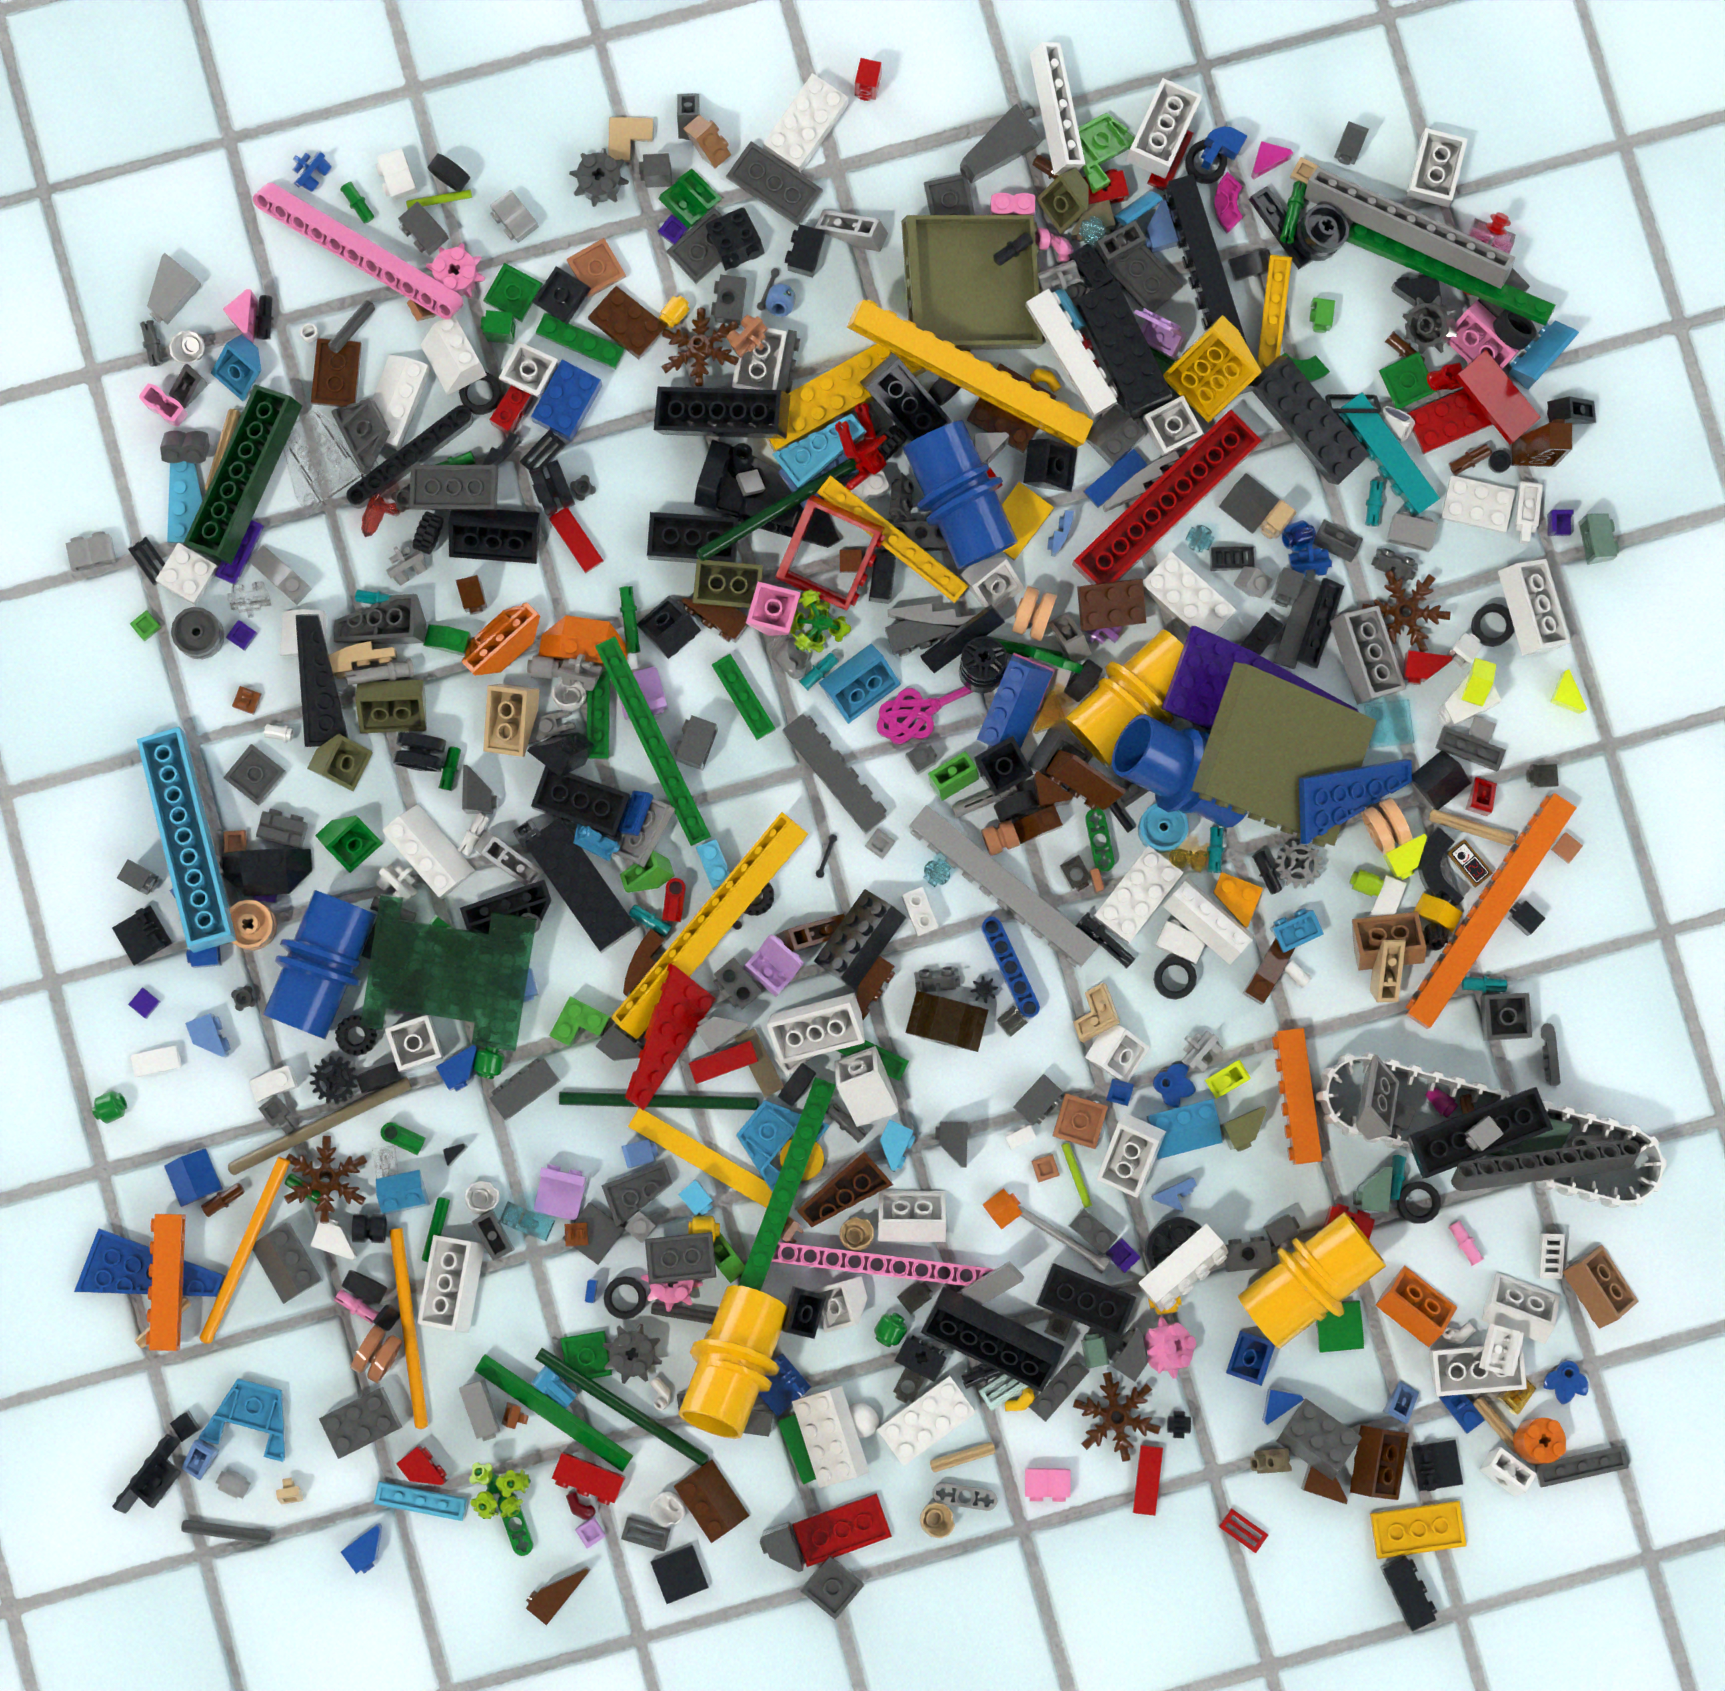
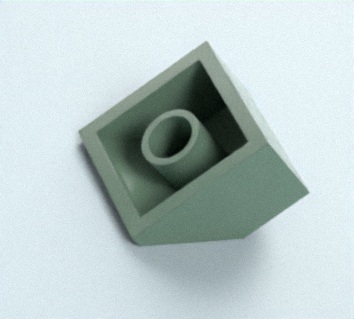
[1578,514,1619,565]
[1353,1167,1393,1212]

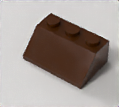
[1045,750,1126,811]
[1350,1425,1409,1500]
[674,1459,750,1543]

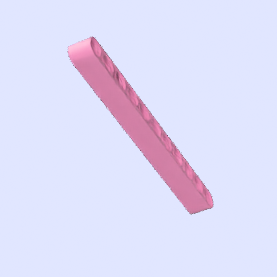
[253,183,463,319]
[771,1242,993,1286]

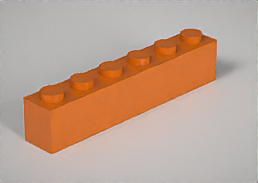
[1272,1028,1322,1165]
[146,1214,186,1351]

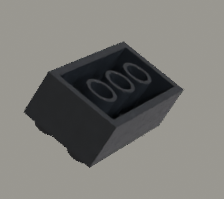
[860,353,953,442]
[647,512,739,563]
[531,766,631,838]
[814,889,906,990]
[1035,1263,1137,1339]

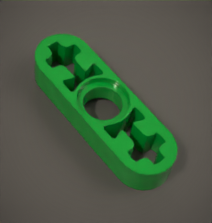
[1085,808,1115,872]
[497,1492,534,1556]

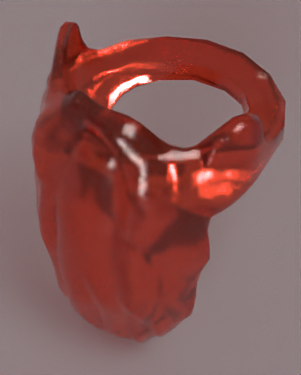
[361,493,401,537]

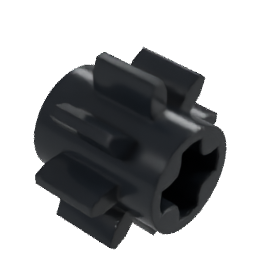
[1422,923,1449,951]
[970,976,998,1004]
[1167,1411,1191,1439]

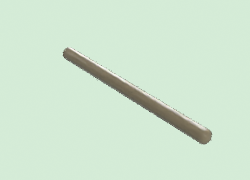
[228,1077,412,1175]

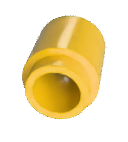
[659,295,690,329]

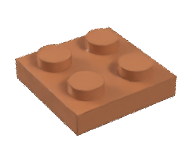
[566,238,626,298]
[1052,1093,1108,1149]

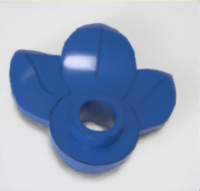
[1153,1064,1196,1108]
[1544,1360,1589,1404]

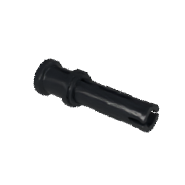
[1075,912,1136,969]

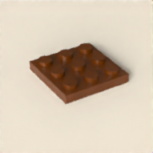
[967,363,1057,453]

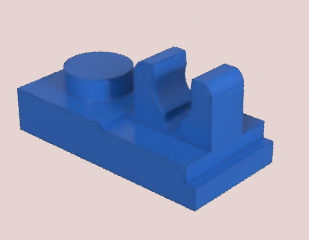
[1439,1394,1485,1434]

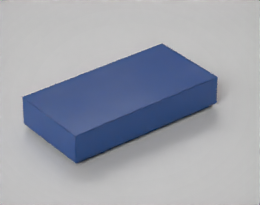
[618,790,654,836]

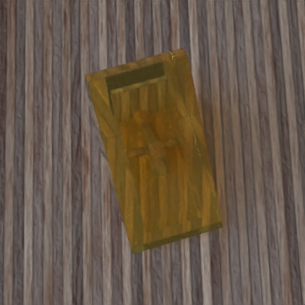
[1033,689,1065,734]
[1496,1378,1536,1415]

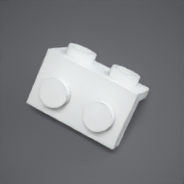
[1479,1324,1524,1377]

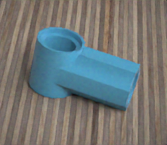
[531,1366,577,1409]

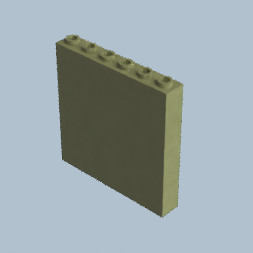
[901,215,1045,350]

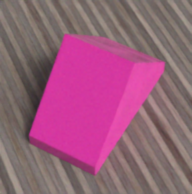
[1251,141,1293,180]

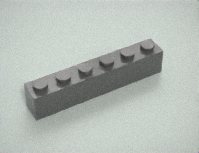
[782,713,887,835]

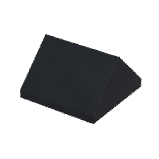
[974,736,1034,796]
[1412,751,1471,810]

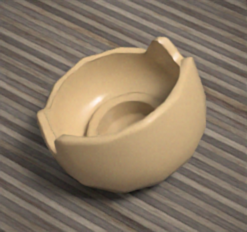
[840,1217,874,1251]
[920,1502,955,1538]

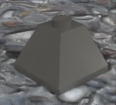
[462,765,497,814]
[935,1122,968,1168]

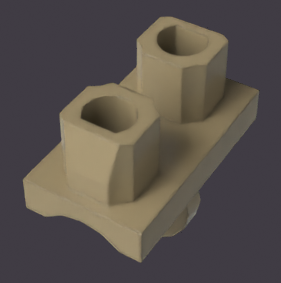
[1250,1448,1292,1474]

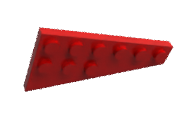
[625,963,716,1111]

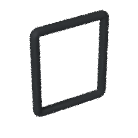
[1325,394,1381,413]

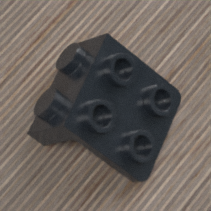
[706,208,765,271]

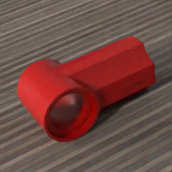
[662,878,686,922]

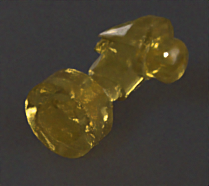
[1169,849,1209,873]

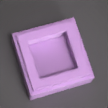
[575,1517,606,1548]

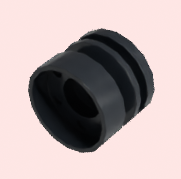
[959,636,1008,693]

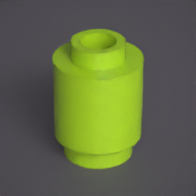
[1349,869,1384,897]

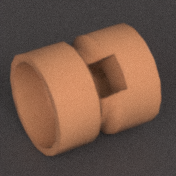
[981,819,1020,856]

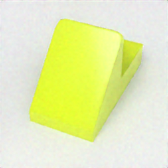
[1205,1059,1251,1099]

